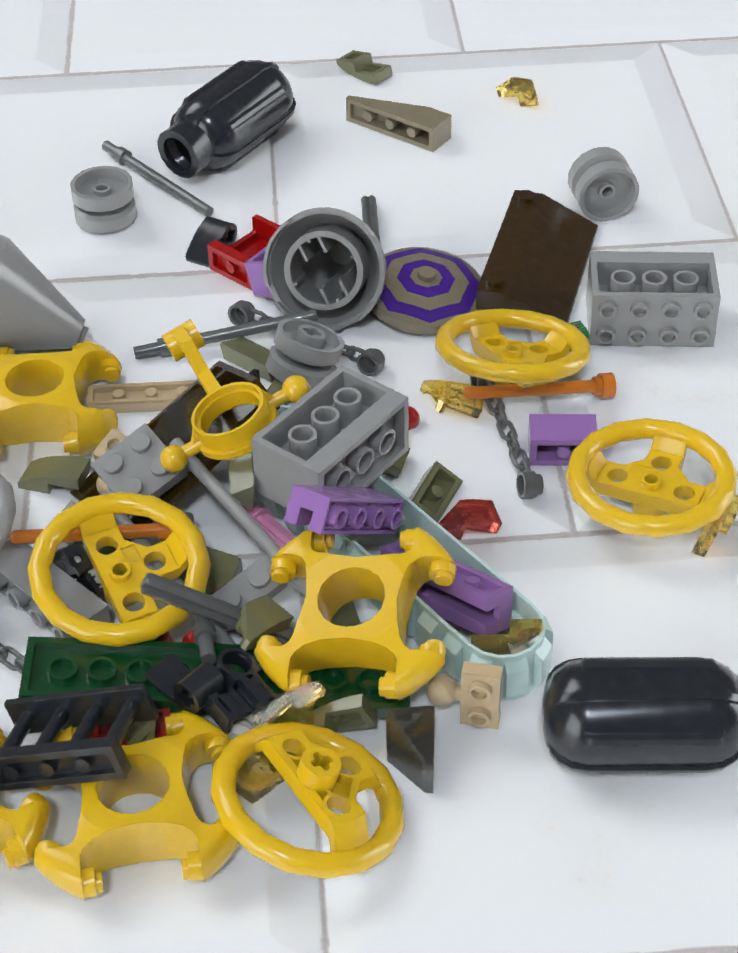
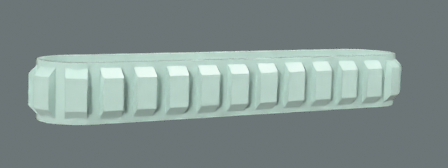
[252,405,553,701]

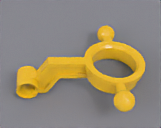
[160,319,310,473]

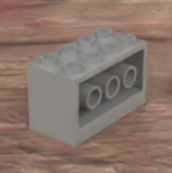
[586,251,721,347]
[251,365,409,508]

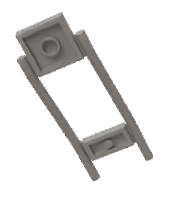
[90,423,306,644]

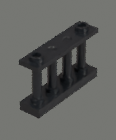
[0,683,159,791]

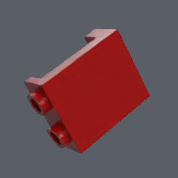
[207,214,280,291]

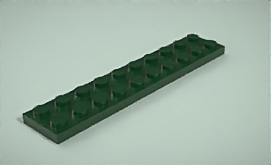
[18,636,410,719]

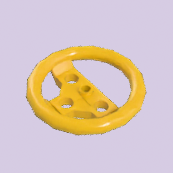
[435,308,590,388]
[565,418,738,538]
[27,492,211,647]
[211,721,405,879]

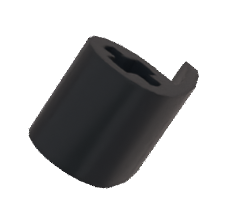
[185,216,237,268]
[145,654,226,713]

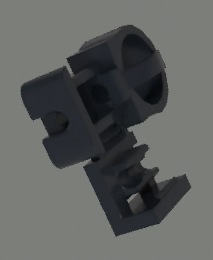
[52,541,104,599]
[205,648,285,733]

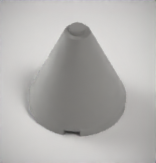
[263,207,386,331]
[0,234,89,351]

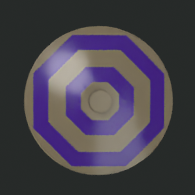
[365,247,481,336]

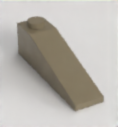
[346,95,452,152]

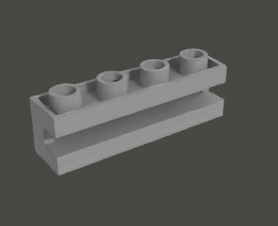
[0,539,111,638]

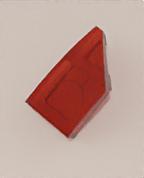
[438,499,502,540]

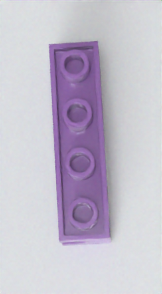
[284,484,404,534]
[380,540,513,639]

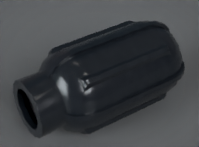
[157,60,296,178]
[541,657,738,773]

